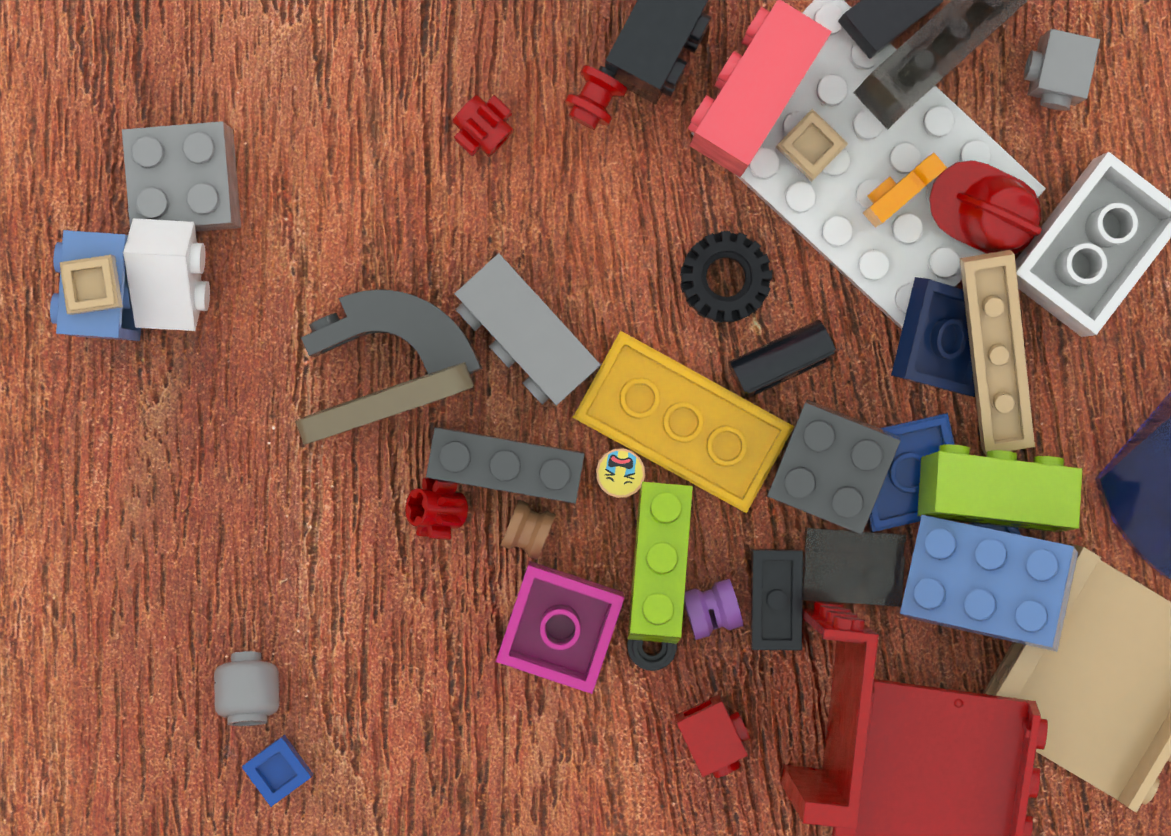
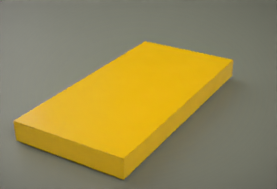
[573,331,795,513]

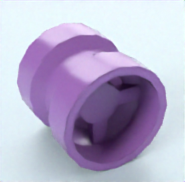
[684,579,744,640]

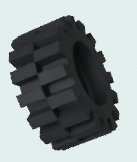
[680,231,772,323]

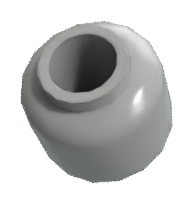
[214,651,280,726]

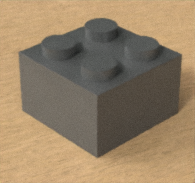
[767,399,901,535]

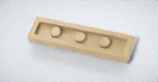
[960,250,1035,455]

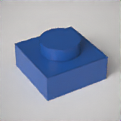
[242,734,313,807]

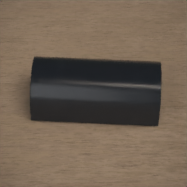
[728,320,836,399]

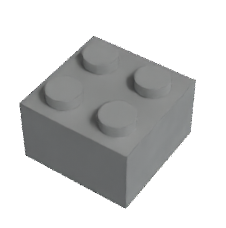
[122,121,241,232]

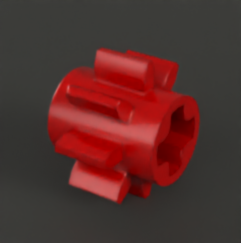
[452,95,514,157]
[405,478,468,540]

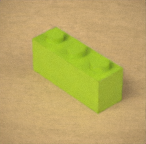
[917,444,1082,532]
[627,481,693,644]

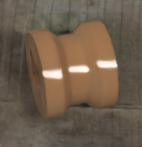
[500,500,556,560]

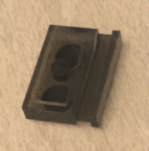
[802,527,906,607]

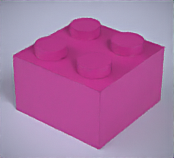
[496,561,625,694]

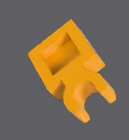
[862,152,947,228]

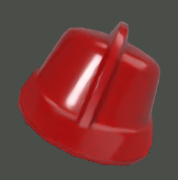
[929,160,1042,254]

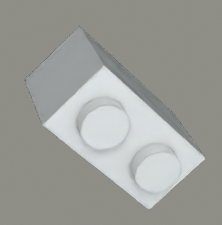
[123,218,210,331]

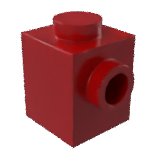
[674,694,751,778]

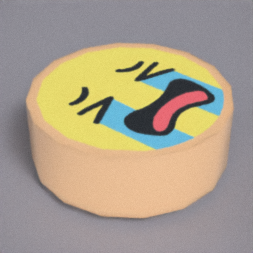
[596,448,645,498]

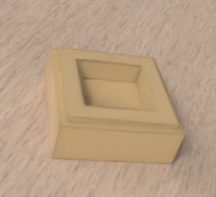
[776,109,848,182]
[59,255,123,315]

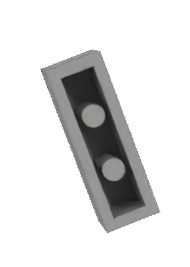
[454,253,601,406]

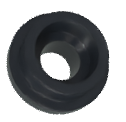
[627,639,677,671]

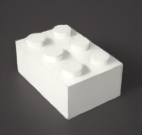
[1015,152,1171,337]

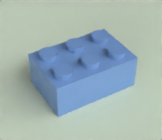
[900,515,1078,652]

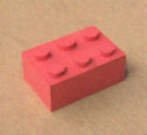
[688,0,832,177]

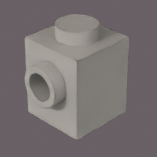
[1024,29,1100,111]

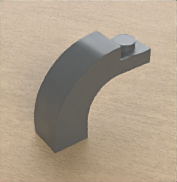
[301,290,483,374]

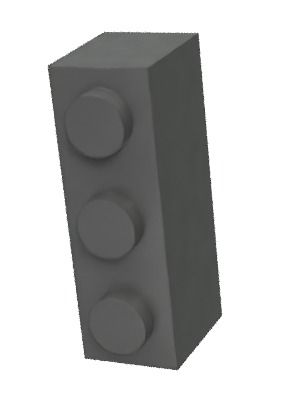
[426,427,585,504]

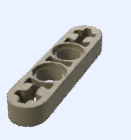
[295,362,474,445]

